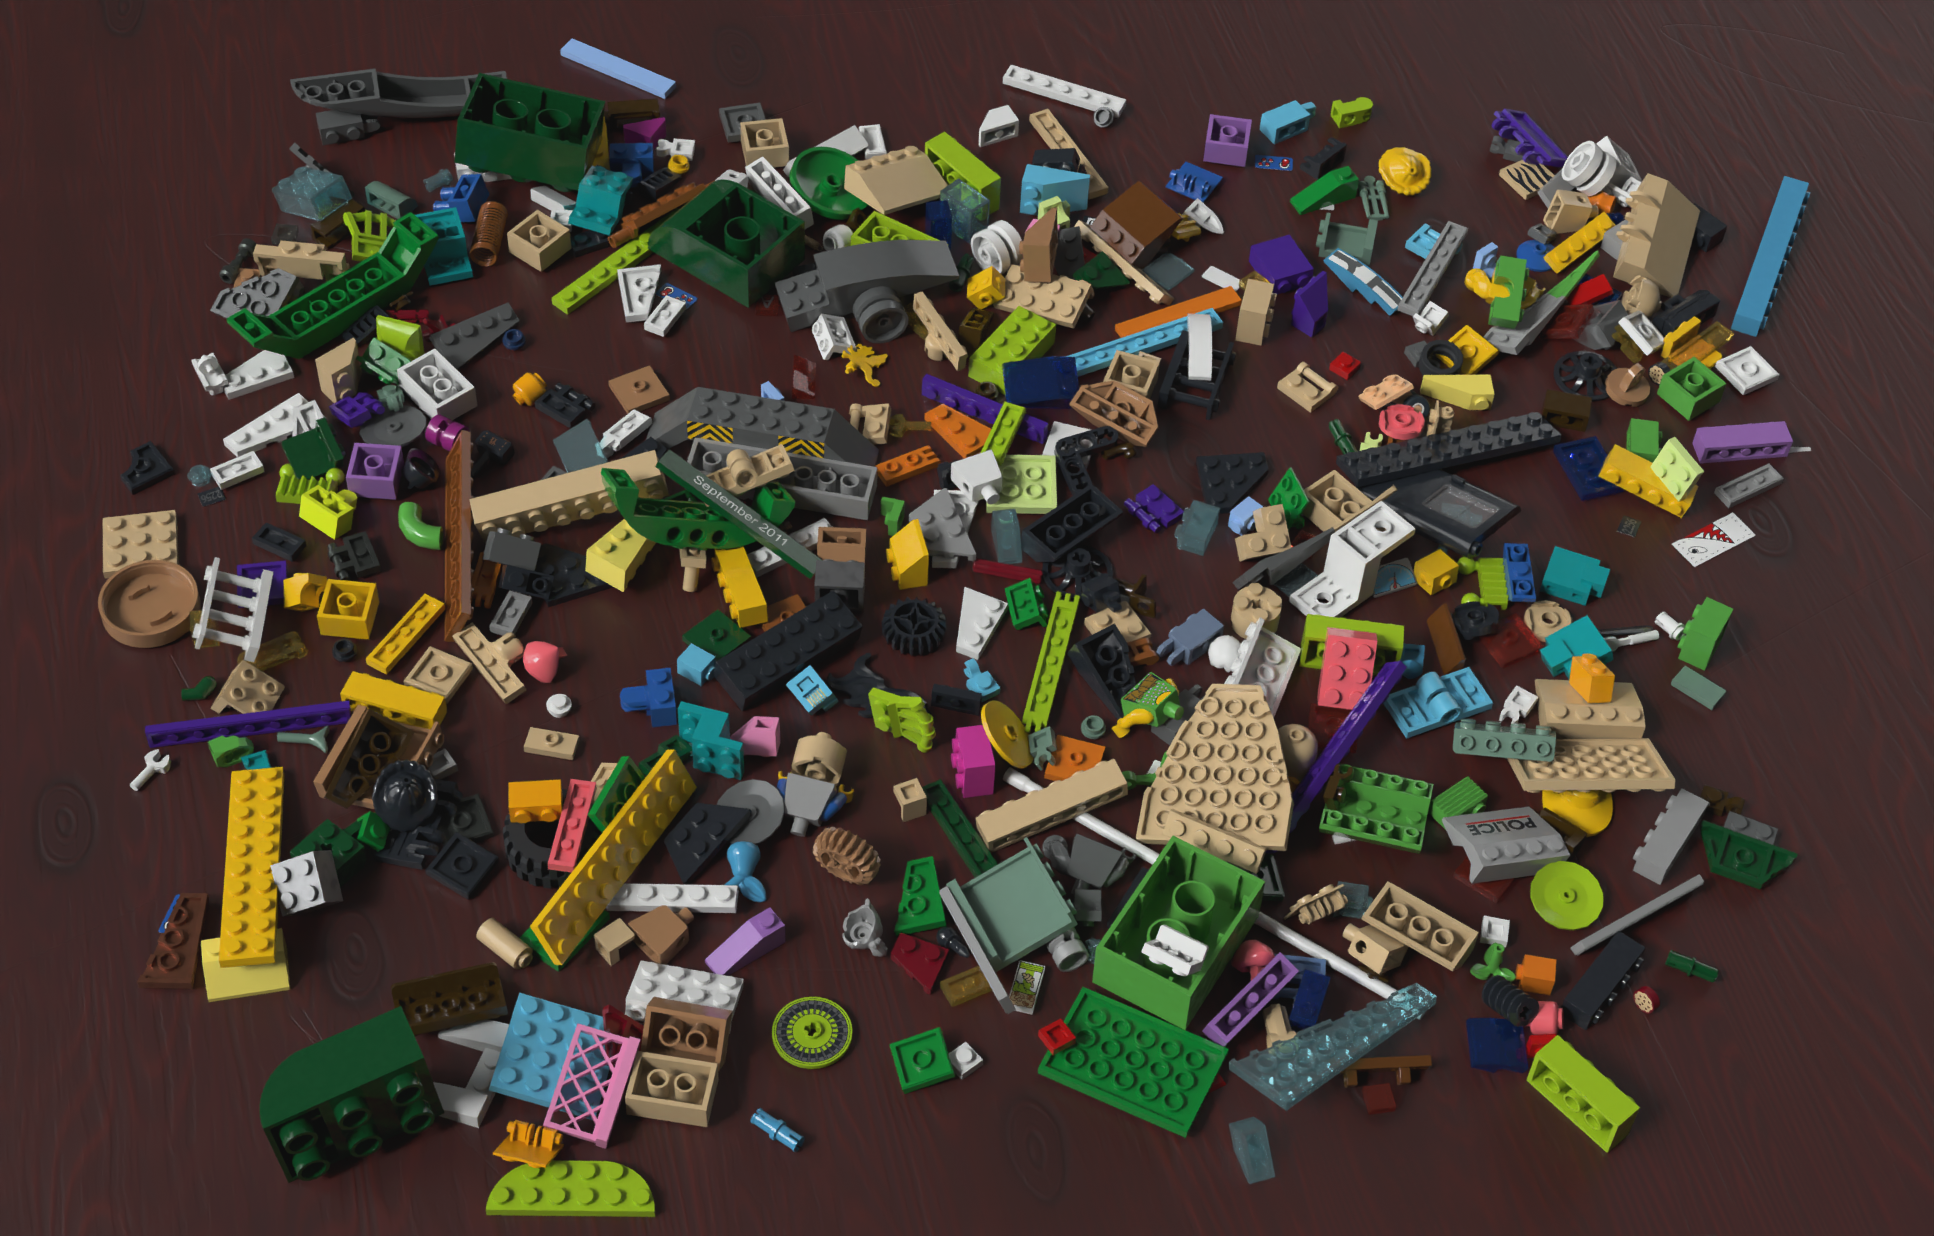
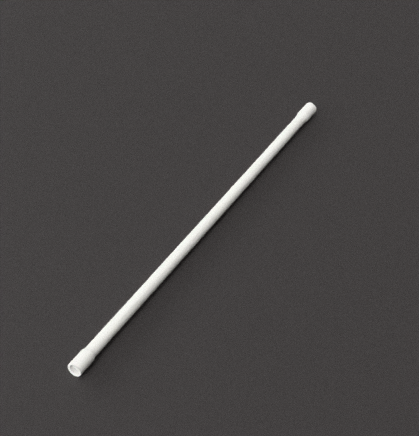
[1003,767,1428,1020]

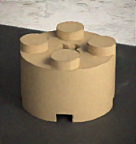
[1231,583,1282,639]
[791,732,847,786]

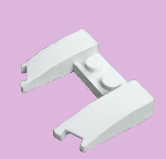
[433,1019,509,1128]

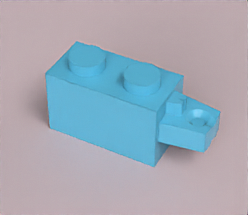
[1260,100,1316,144]

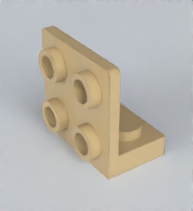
[211,660,285,714]

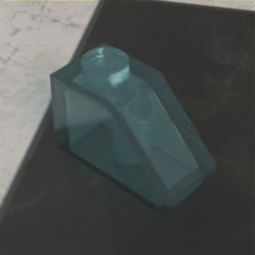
[991,509,1022,564]
[1229,1117,1275,1184]

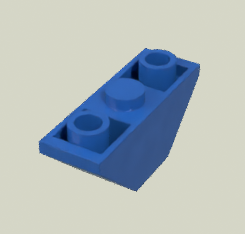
[1503,543,1536,602]

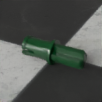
[949,254,974,292]
[1329,419,1357,454]
[1665,950,1719,982]

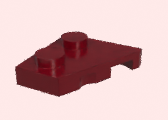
[891,933,949,995]
[602,1004,644,1077]

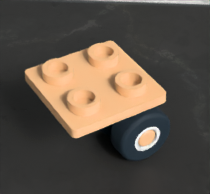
[1358,375,1430,419]

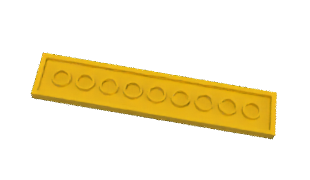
[530,750,697,965]
[219,767,284,968]

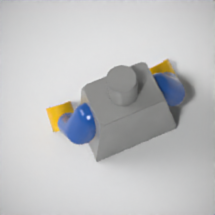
[776,771,854,837]

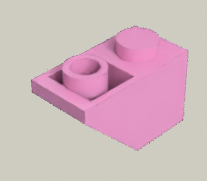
[730,716,780,757]

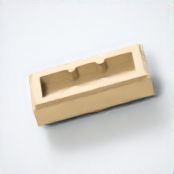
[524,727,579,760]

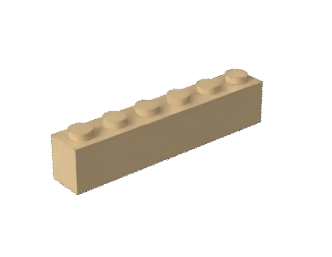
[976,759,1128,853]

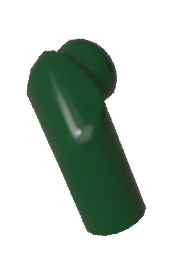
[181,676,217,701]

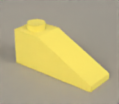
[1420,375,1495,410]

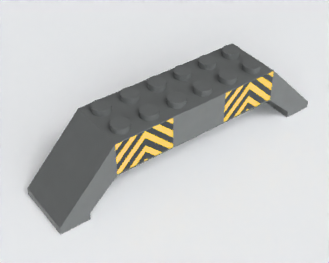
[646,387,879,467]

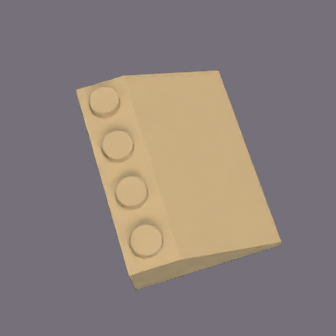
[844,146,952,215]
[1535,679,1646,739]

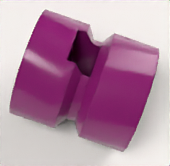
[425,414,470,452]

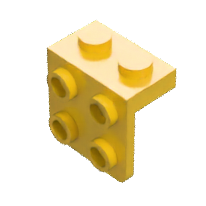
[1661,316,1722,369]

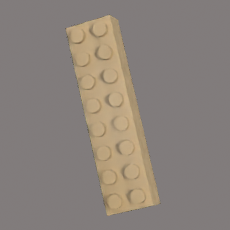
[469,450,669,544]

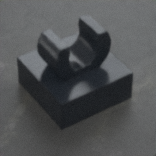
[937,459,958,490]

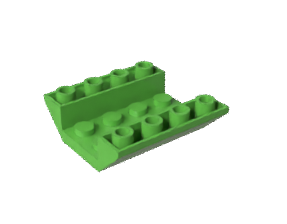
[1319,764,1434,854]

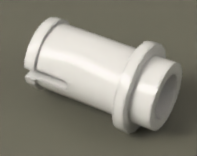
[1655,612,1685,641]

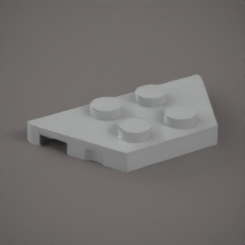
[909,488,976,561]

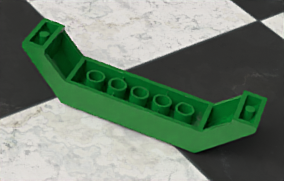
[227,212,439,359]

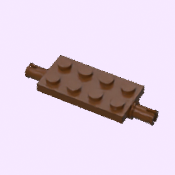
[608,180,715,248]

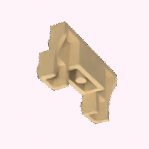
[253,240,350,282]

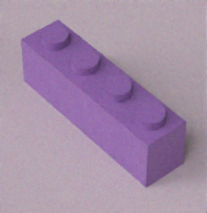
[1692,421,1793,463]
[1202,952,1299,1047]

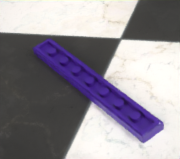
[145,701,352,748]

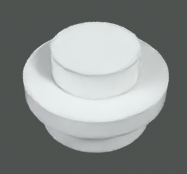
[546,694,572,718]

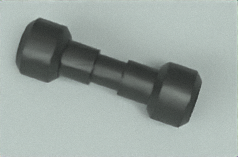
[219,238,256,284]

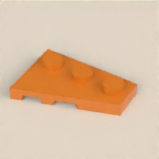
[925,404,991,459]

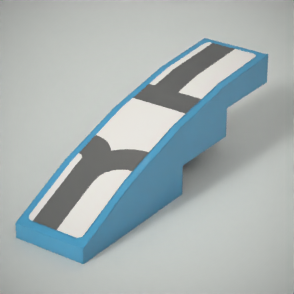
[1323,248,1403,316]

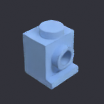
[1228,496,1263,536]

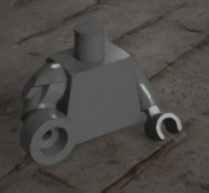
[1042,834,1136,895]

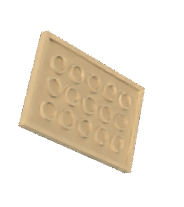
[1507,738,1675,793]

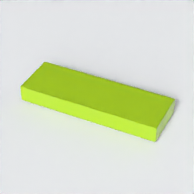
[981,401,1026,466]

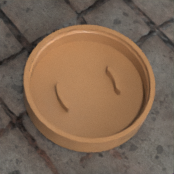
[98,560,201,648]

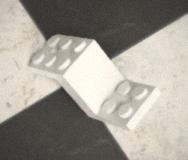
[1289,501,1415,618]

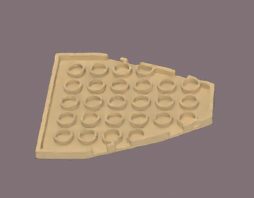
[1136,684,1294,851]

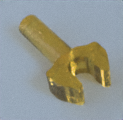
[889,414,931,437]

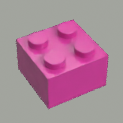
[951,725,995,798]

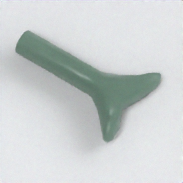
[277,726,330,754]

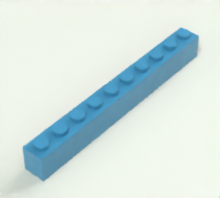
[1731,176,1810,337]

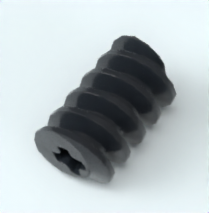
[1482,975,1539,1027]

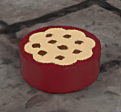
[1633,986,1660,1014]

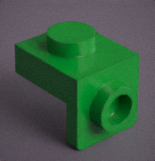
[357,811,390,852]

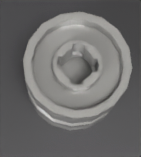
[1045,927,1089,972]

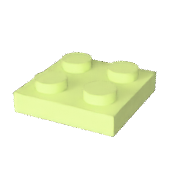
[1650,437,1704,501]

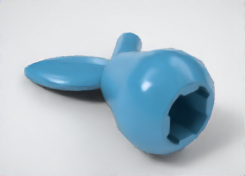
[725,841,766,902]

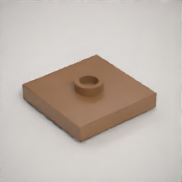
[609,365,670,414]

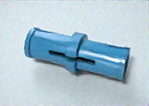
[751,1108,805,1152]

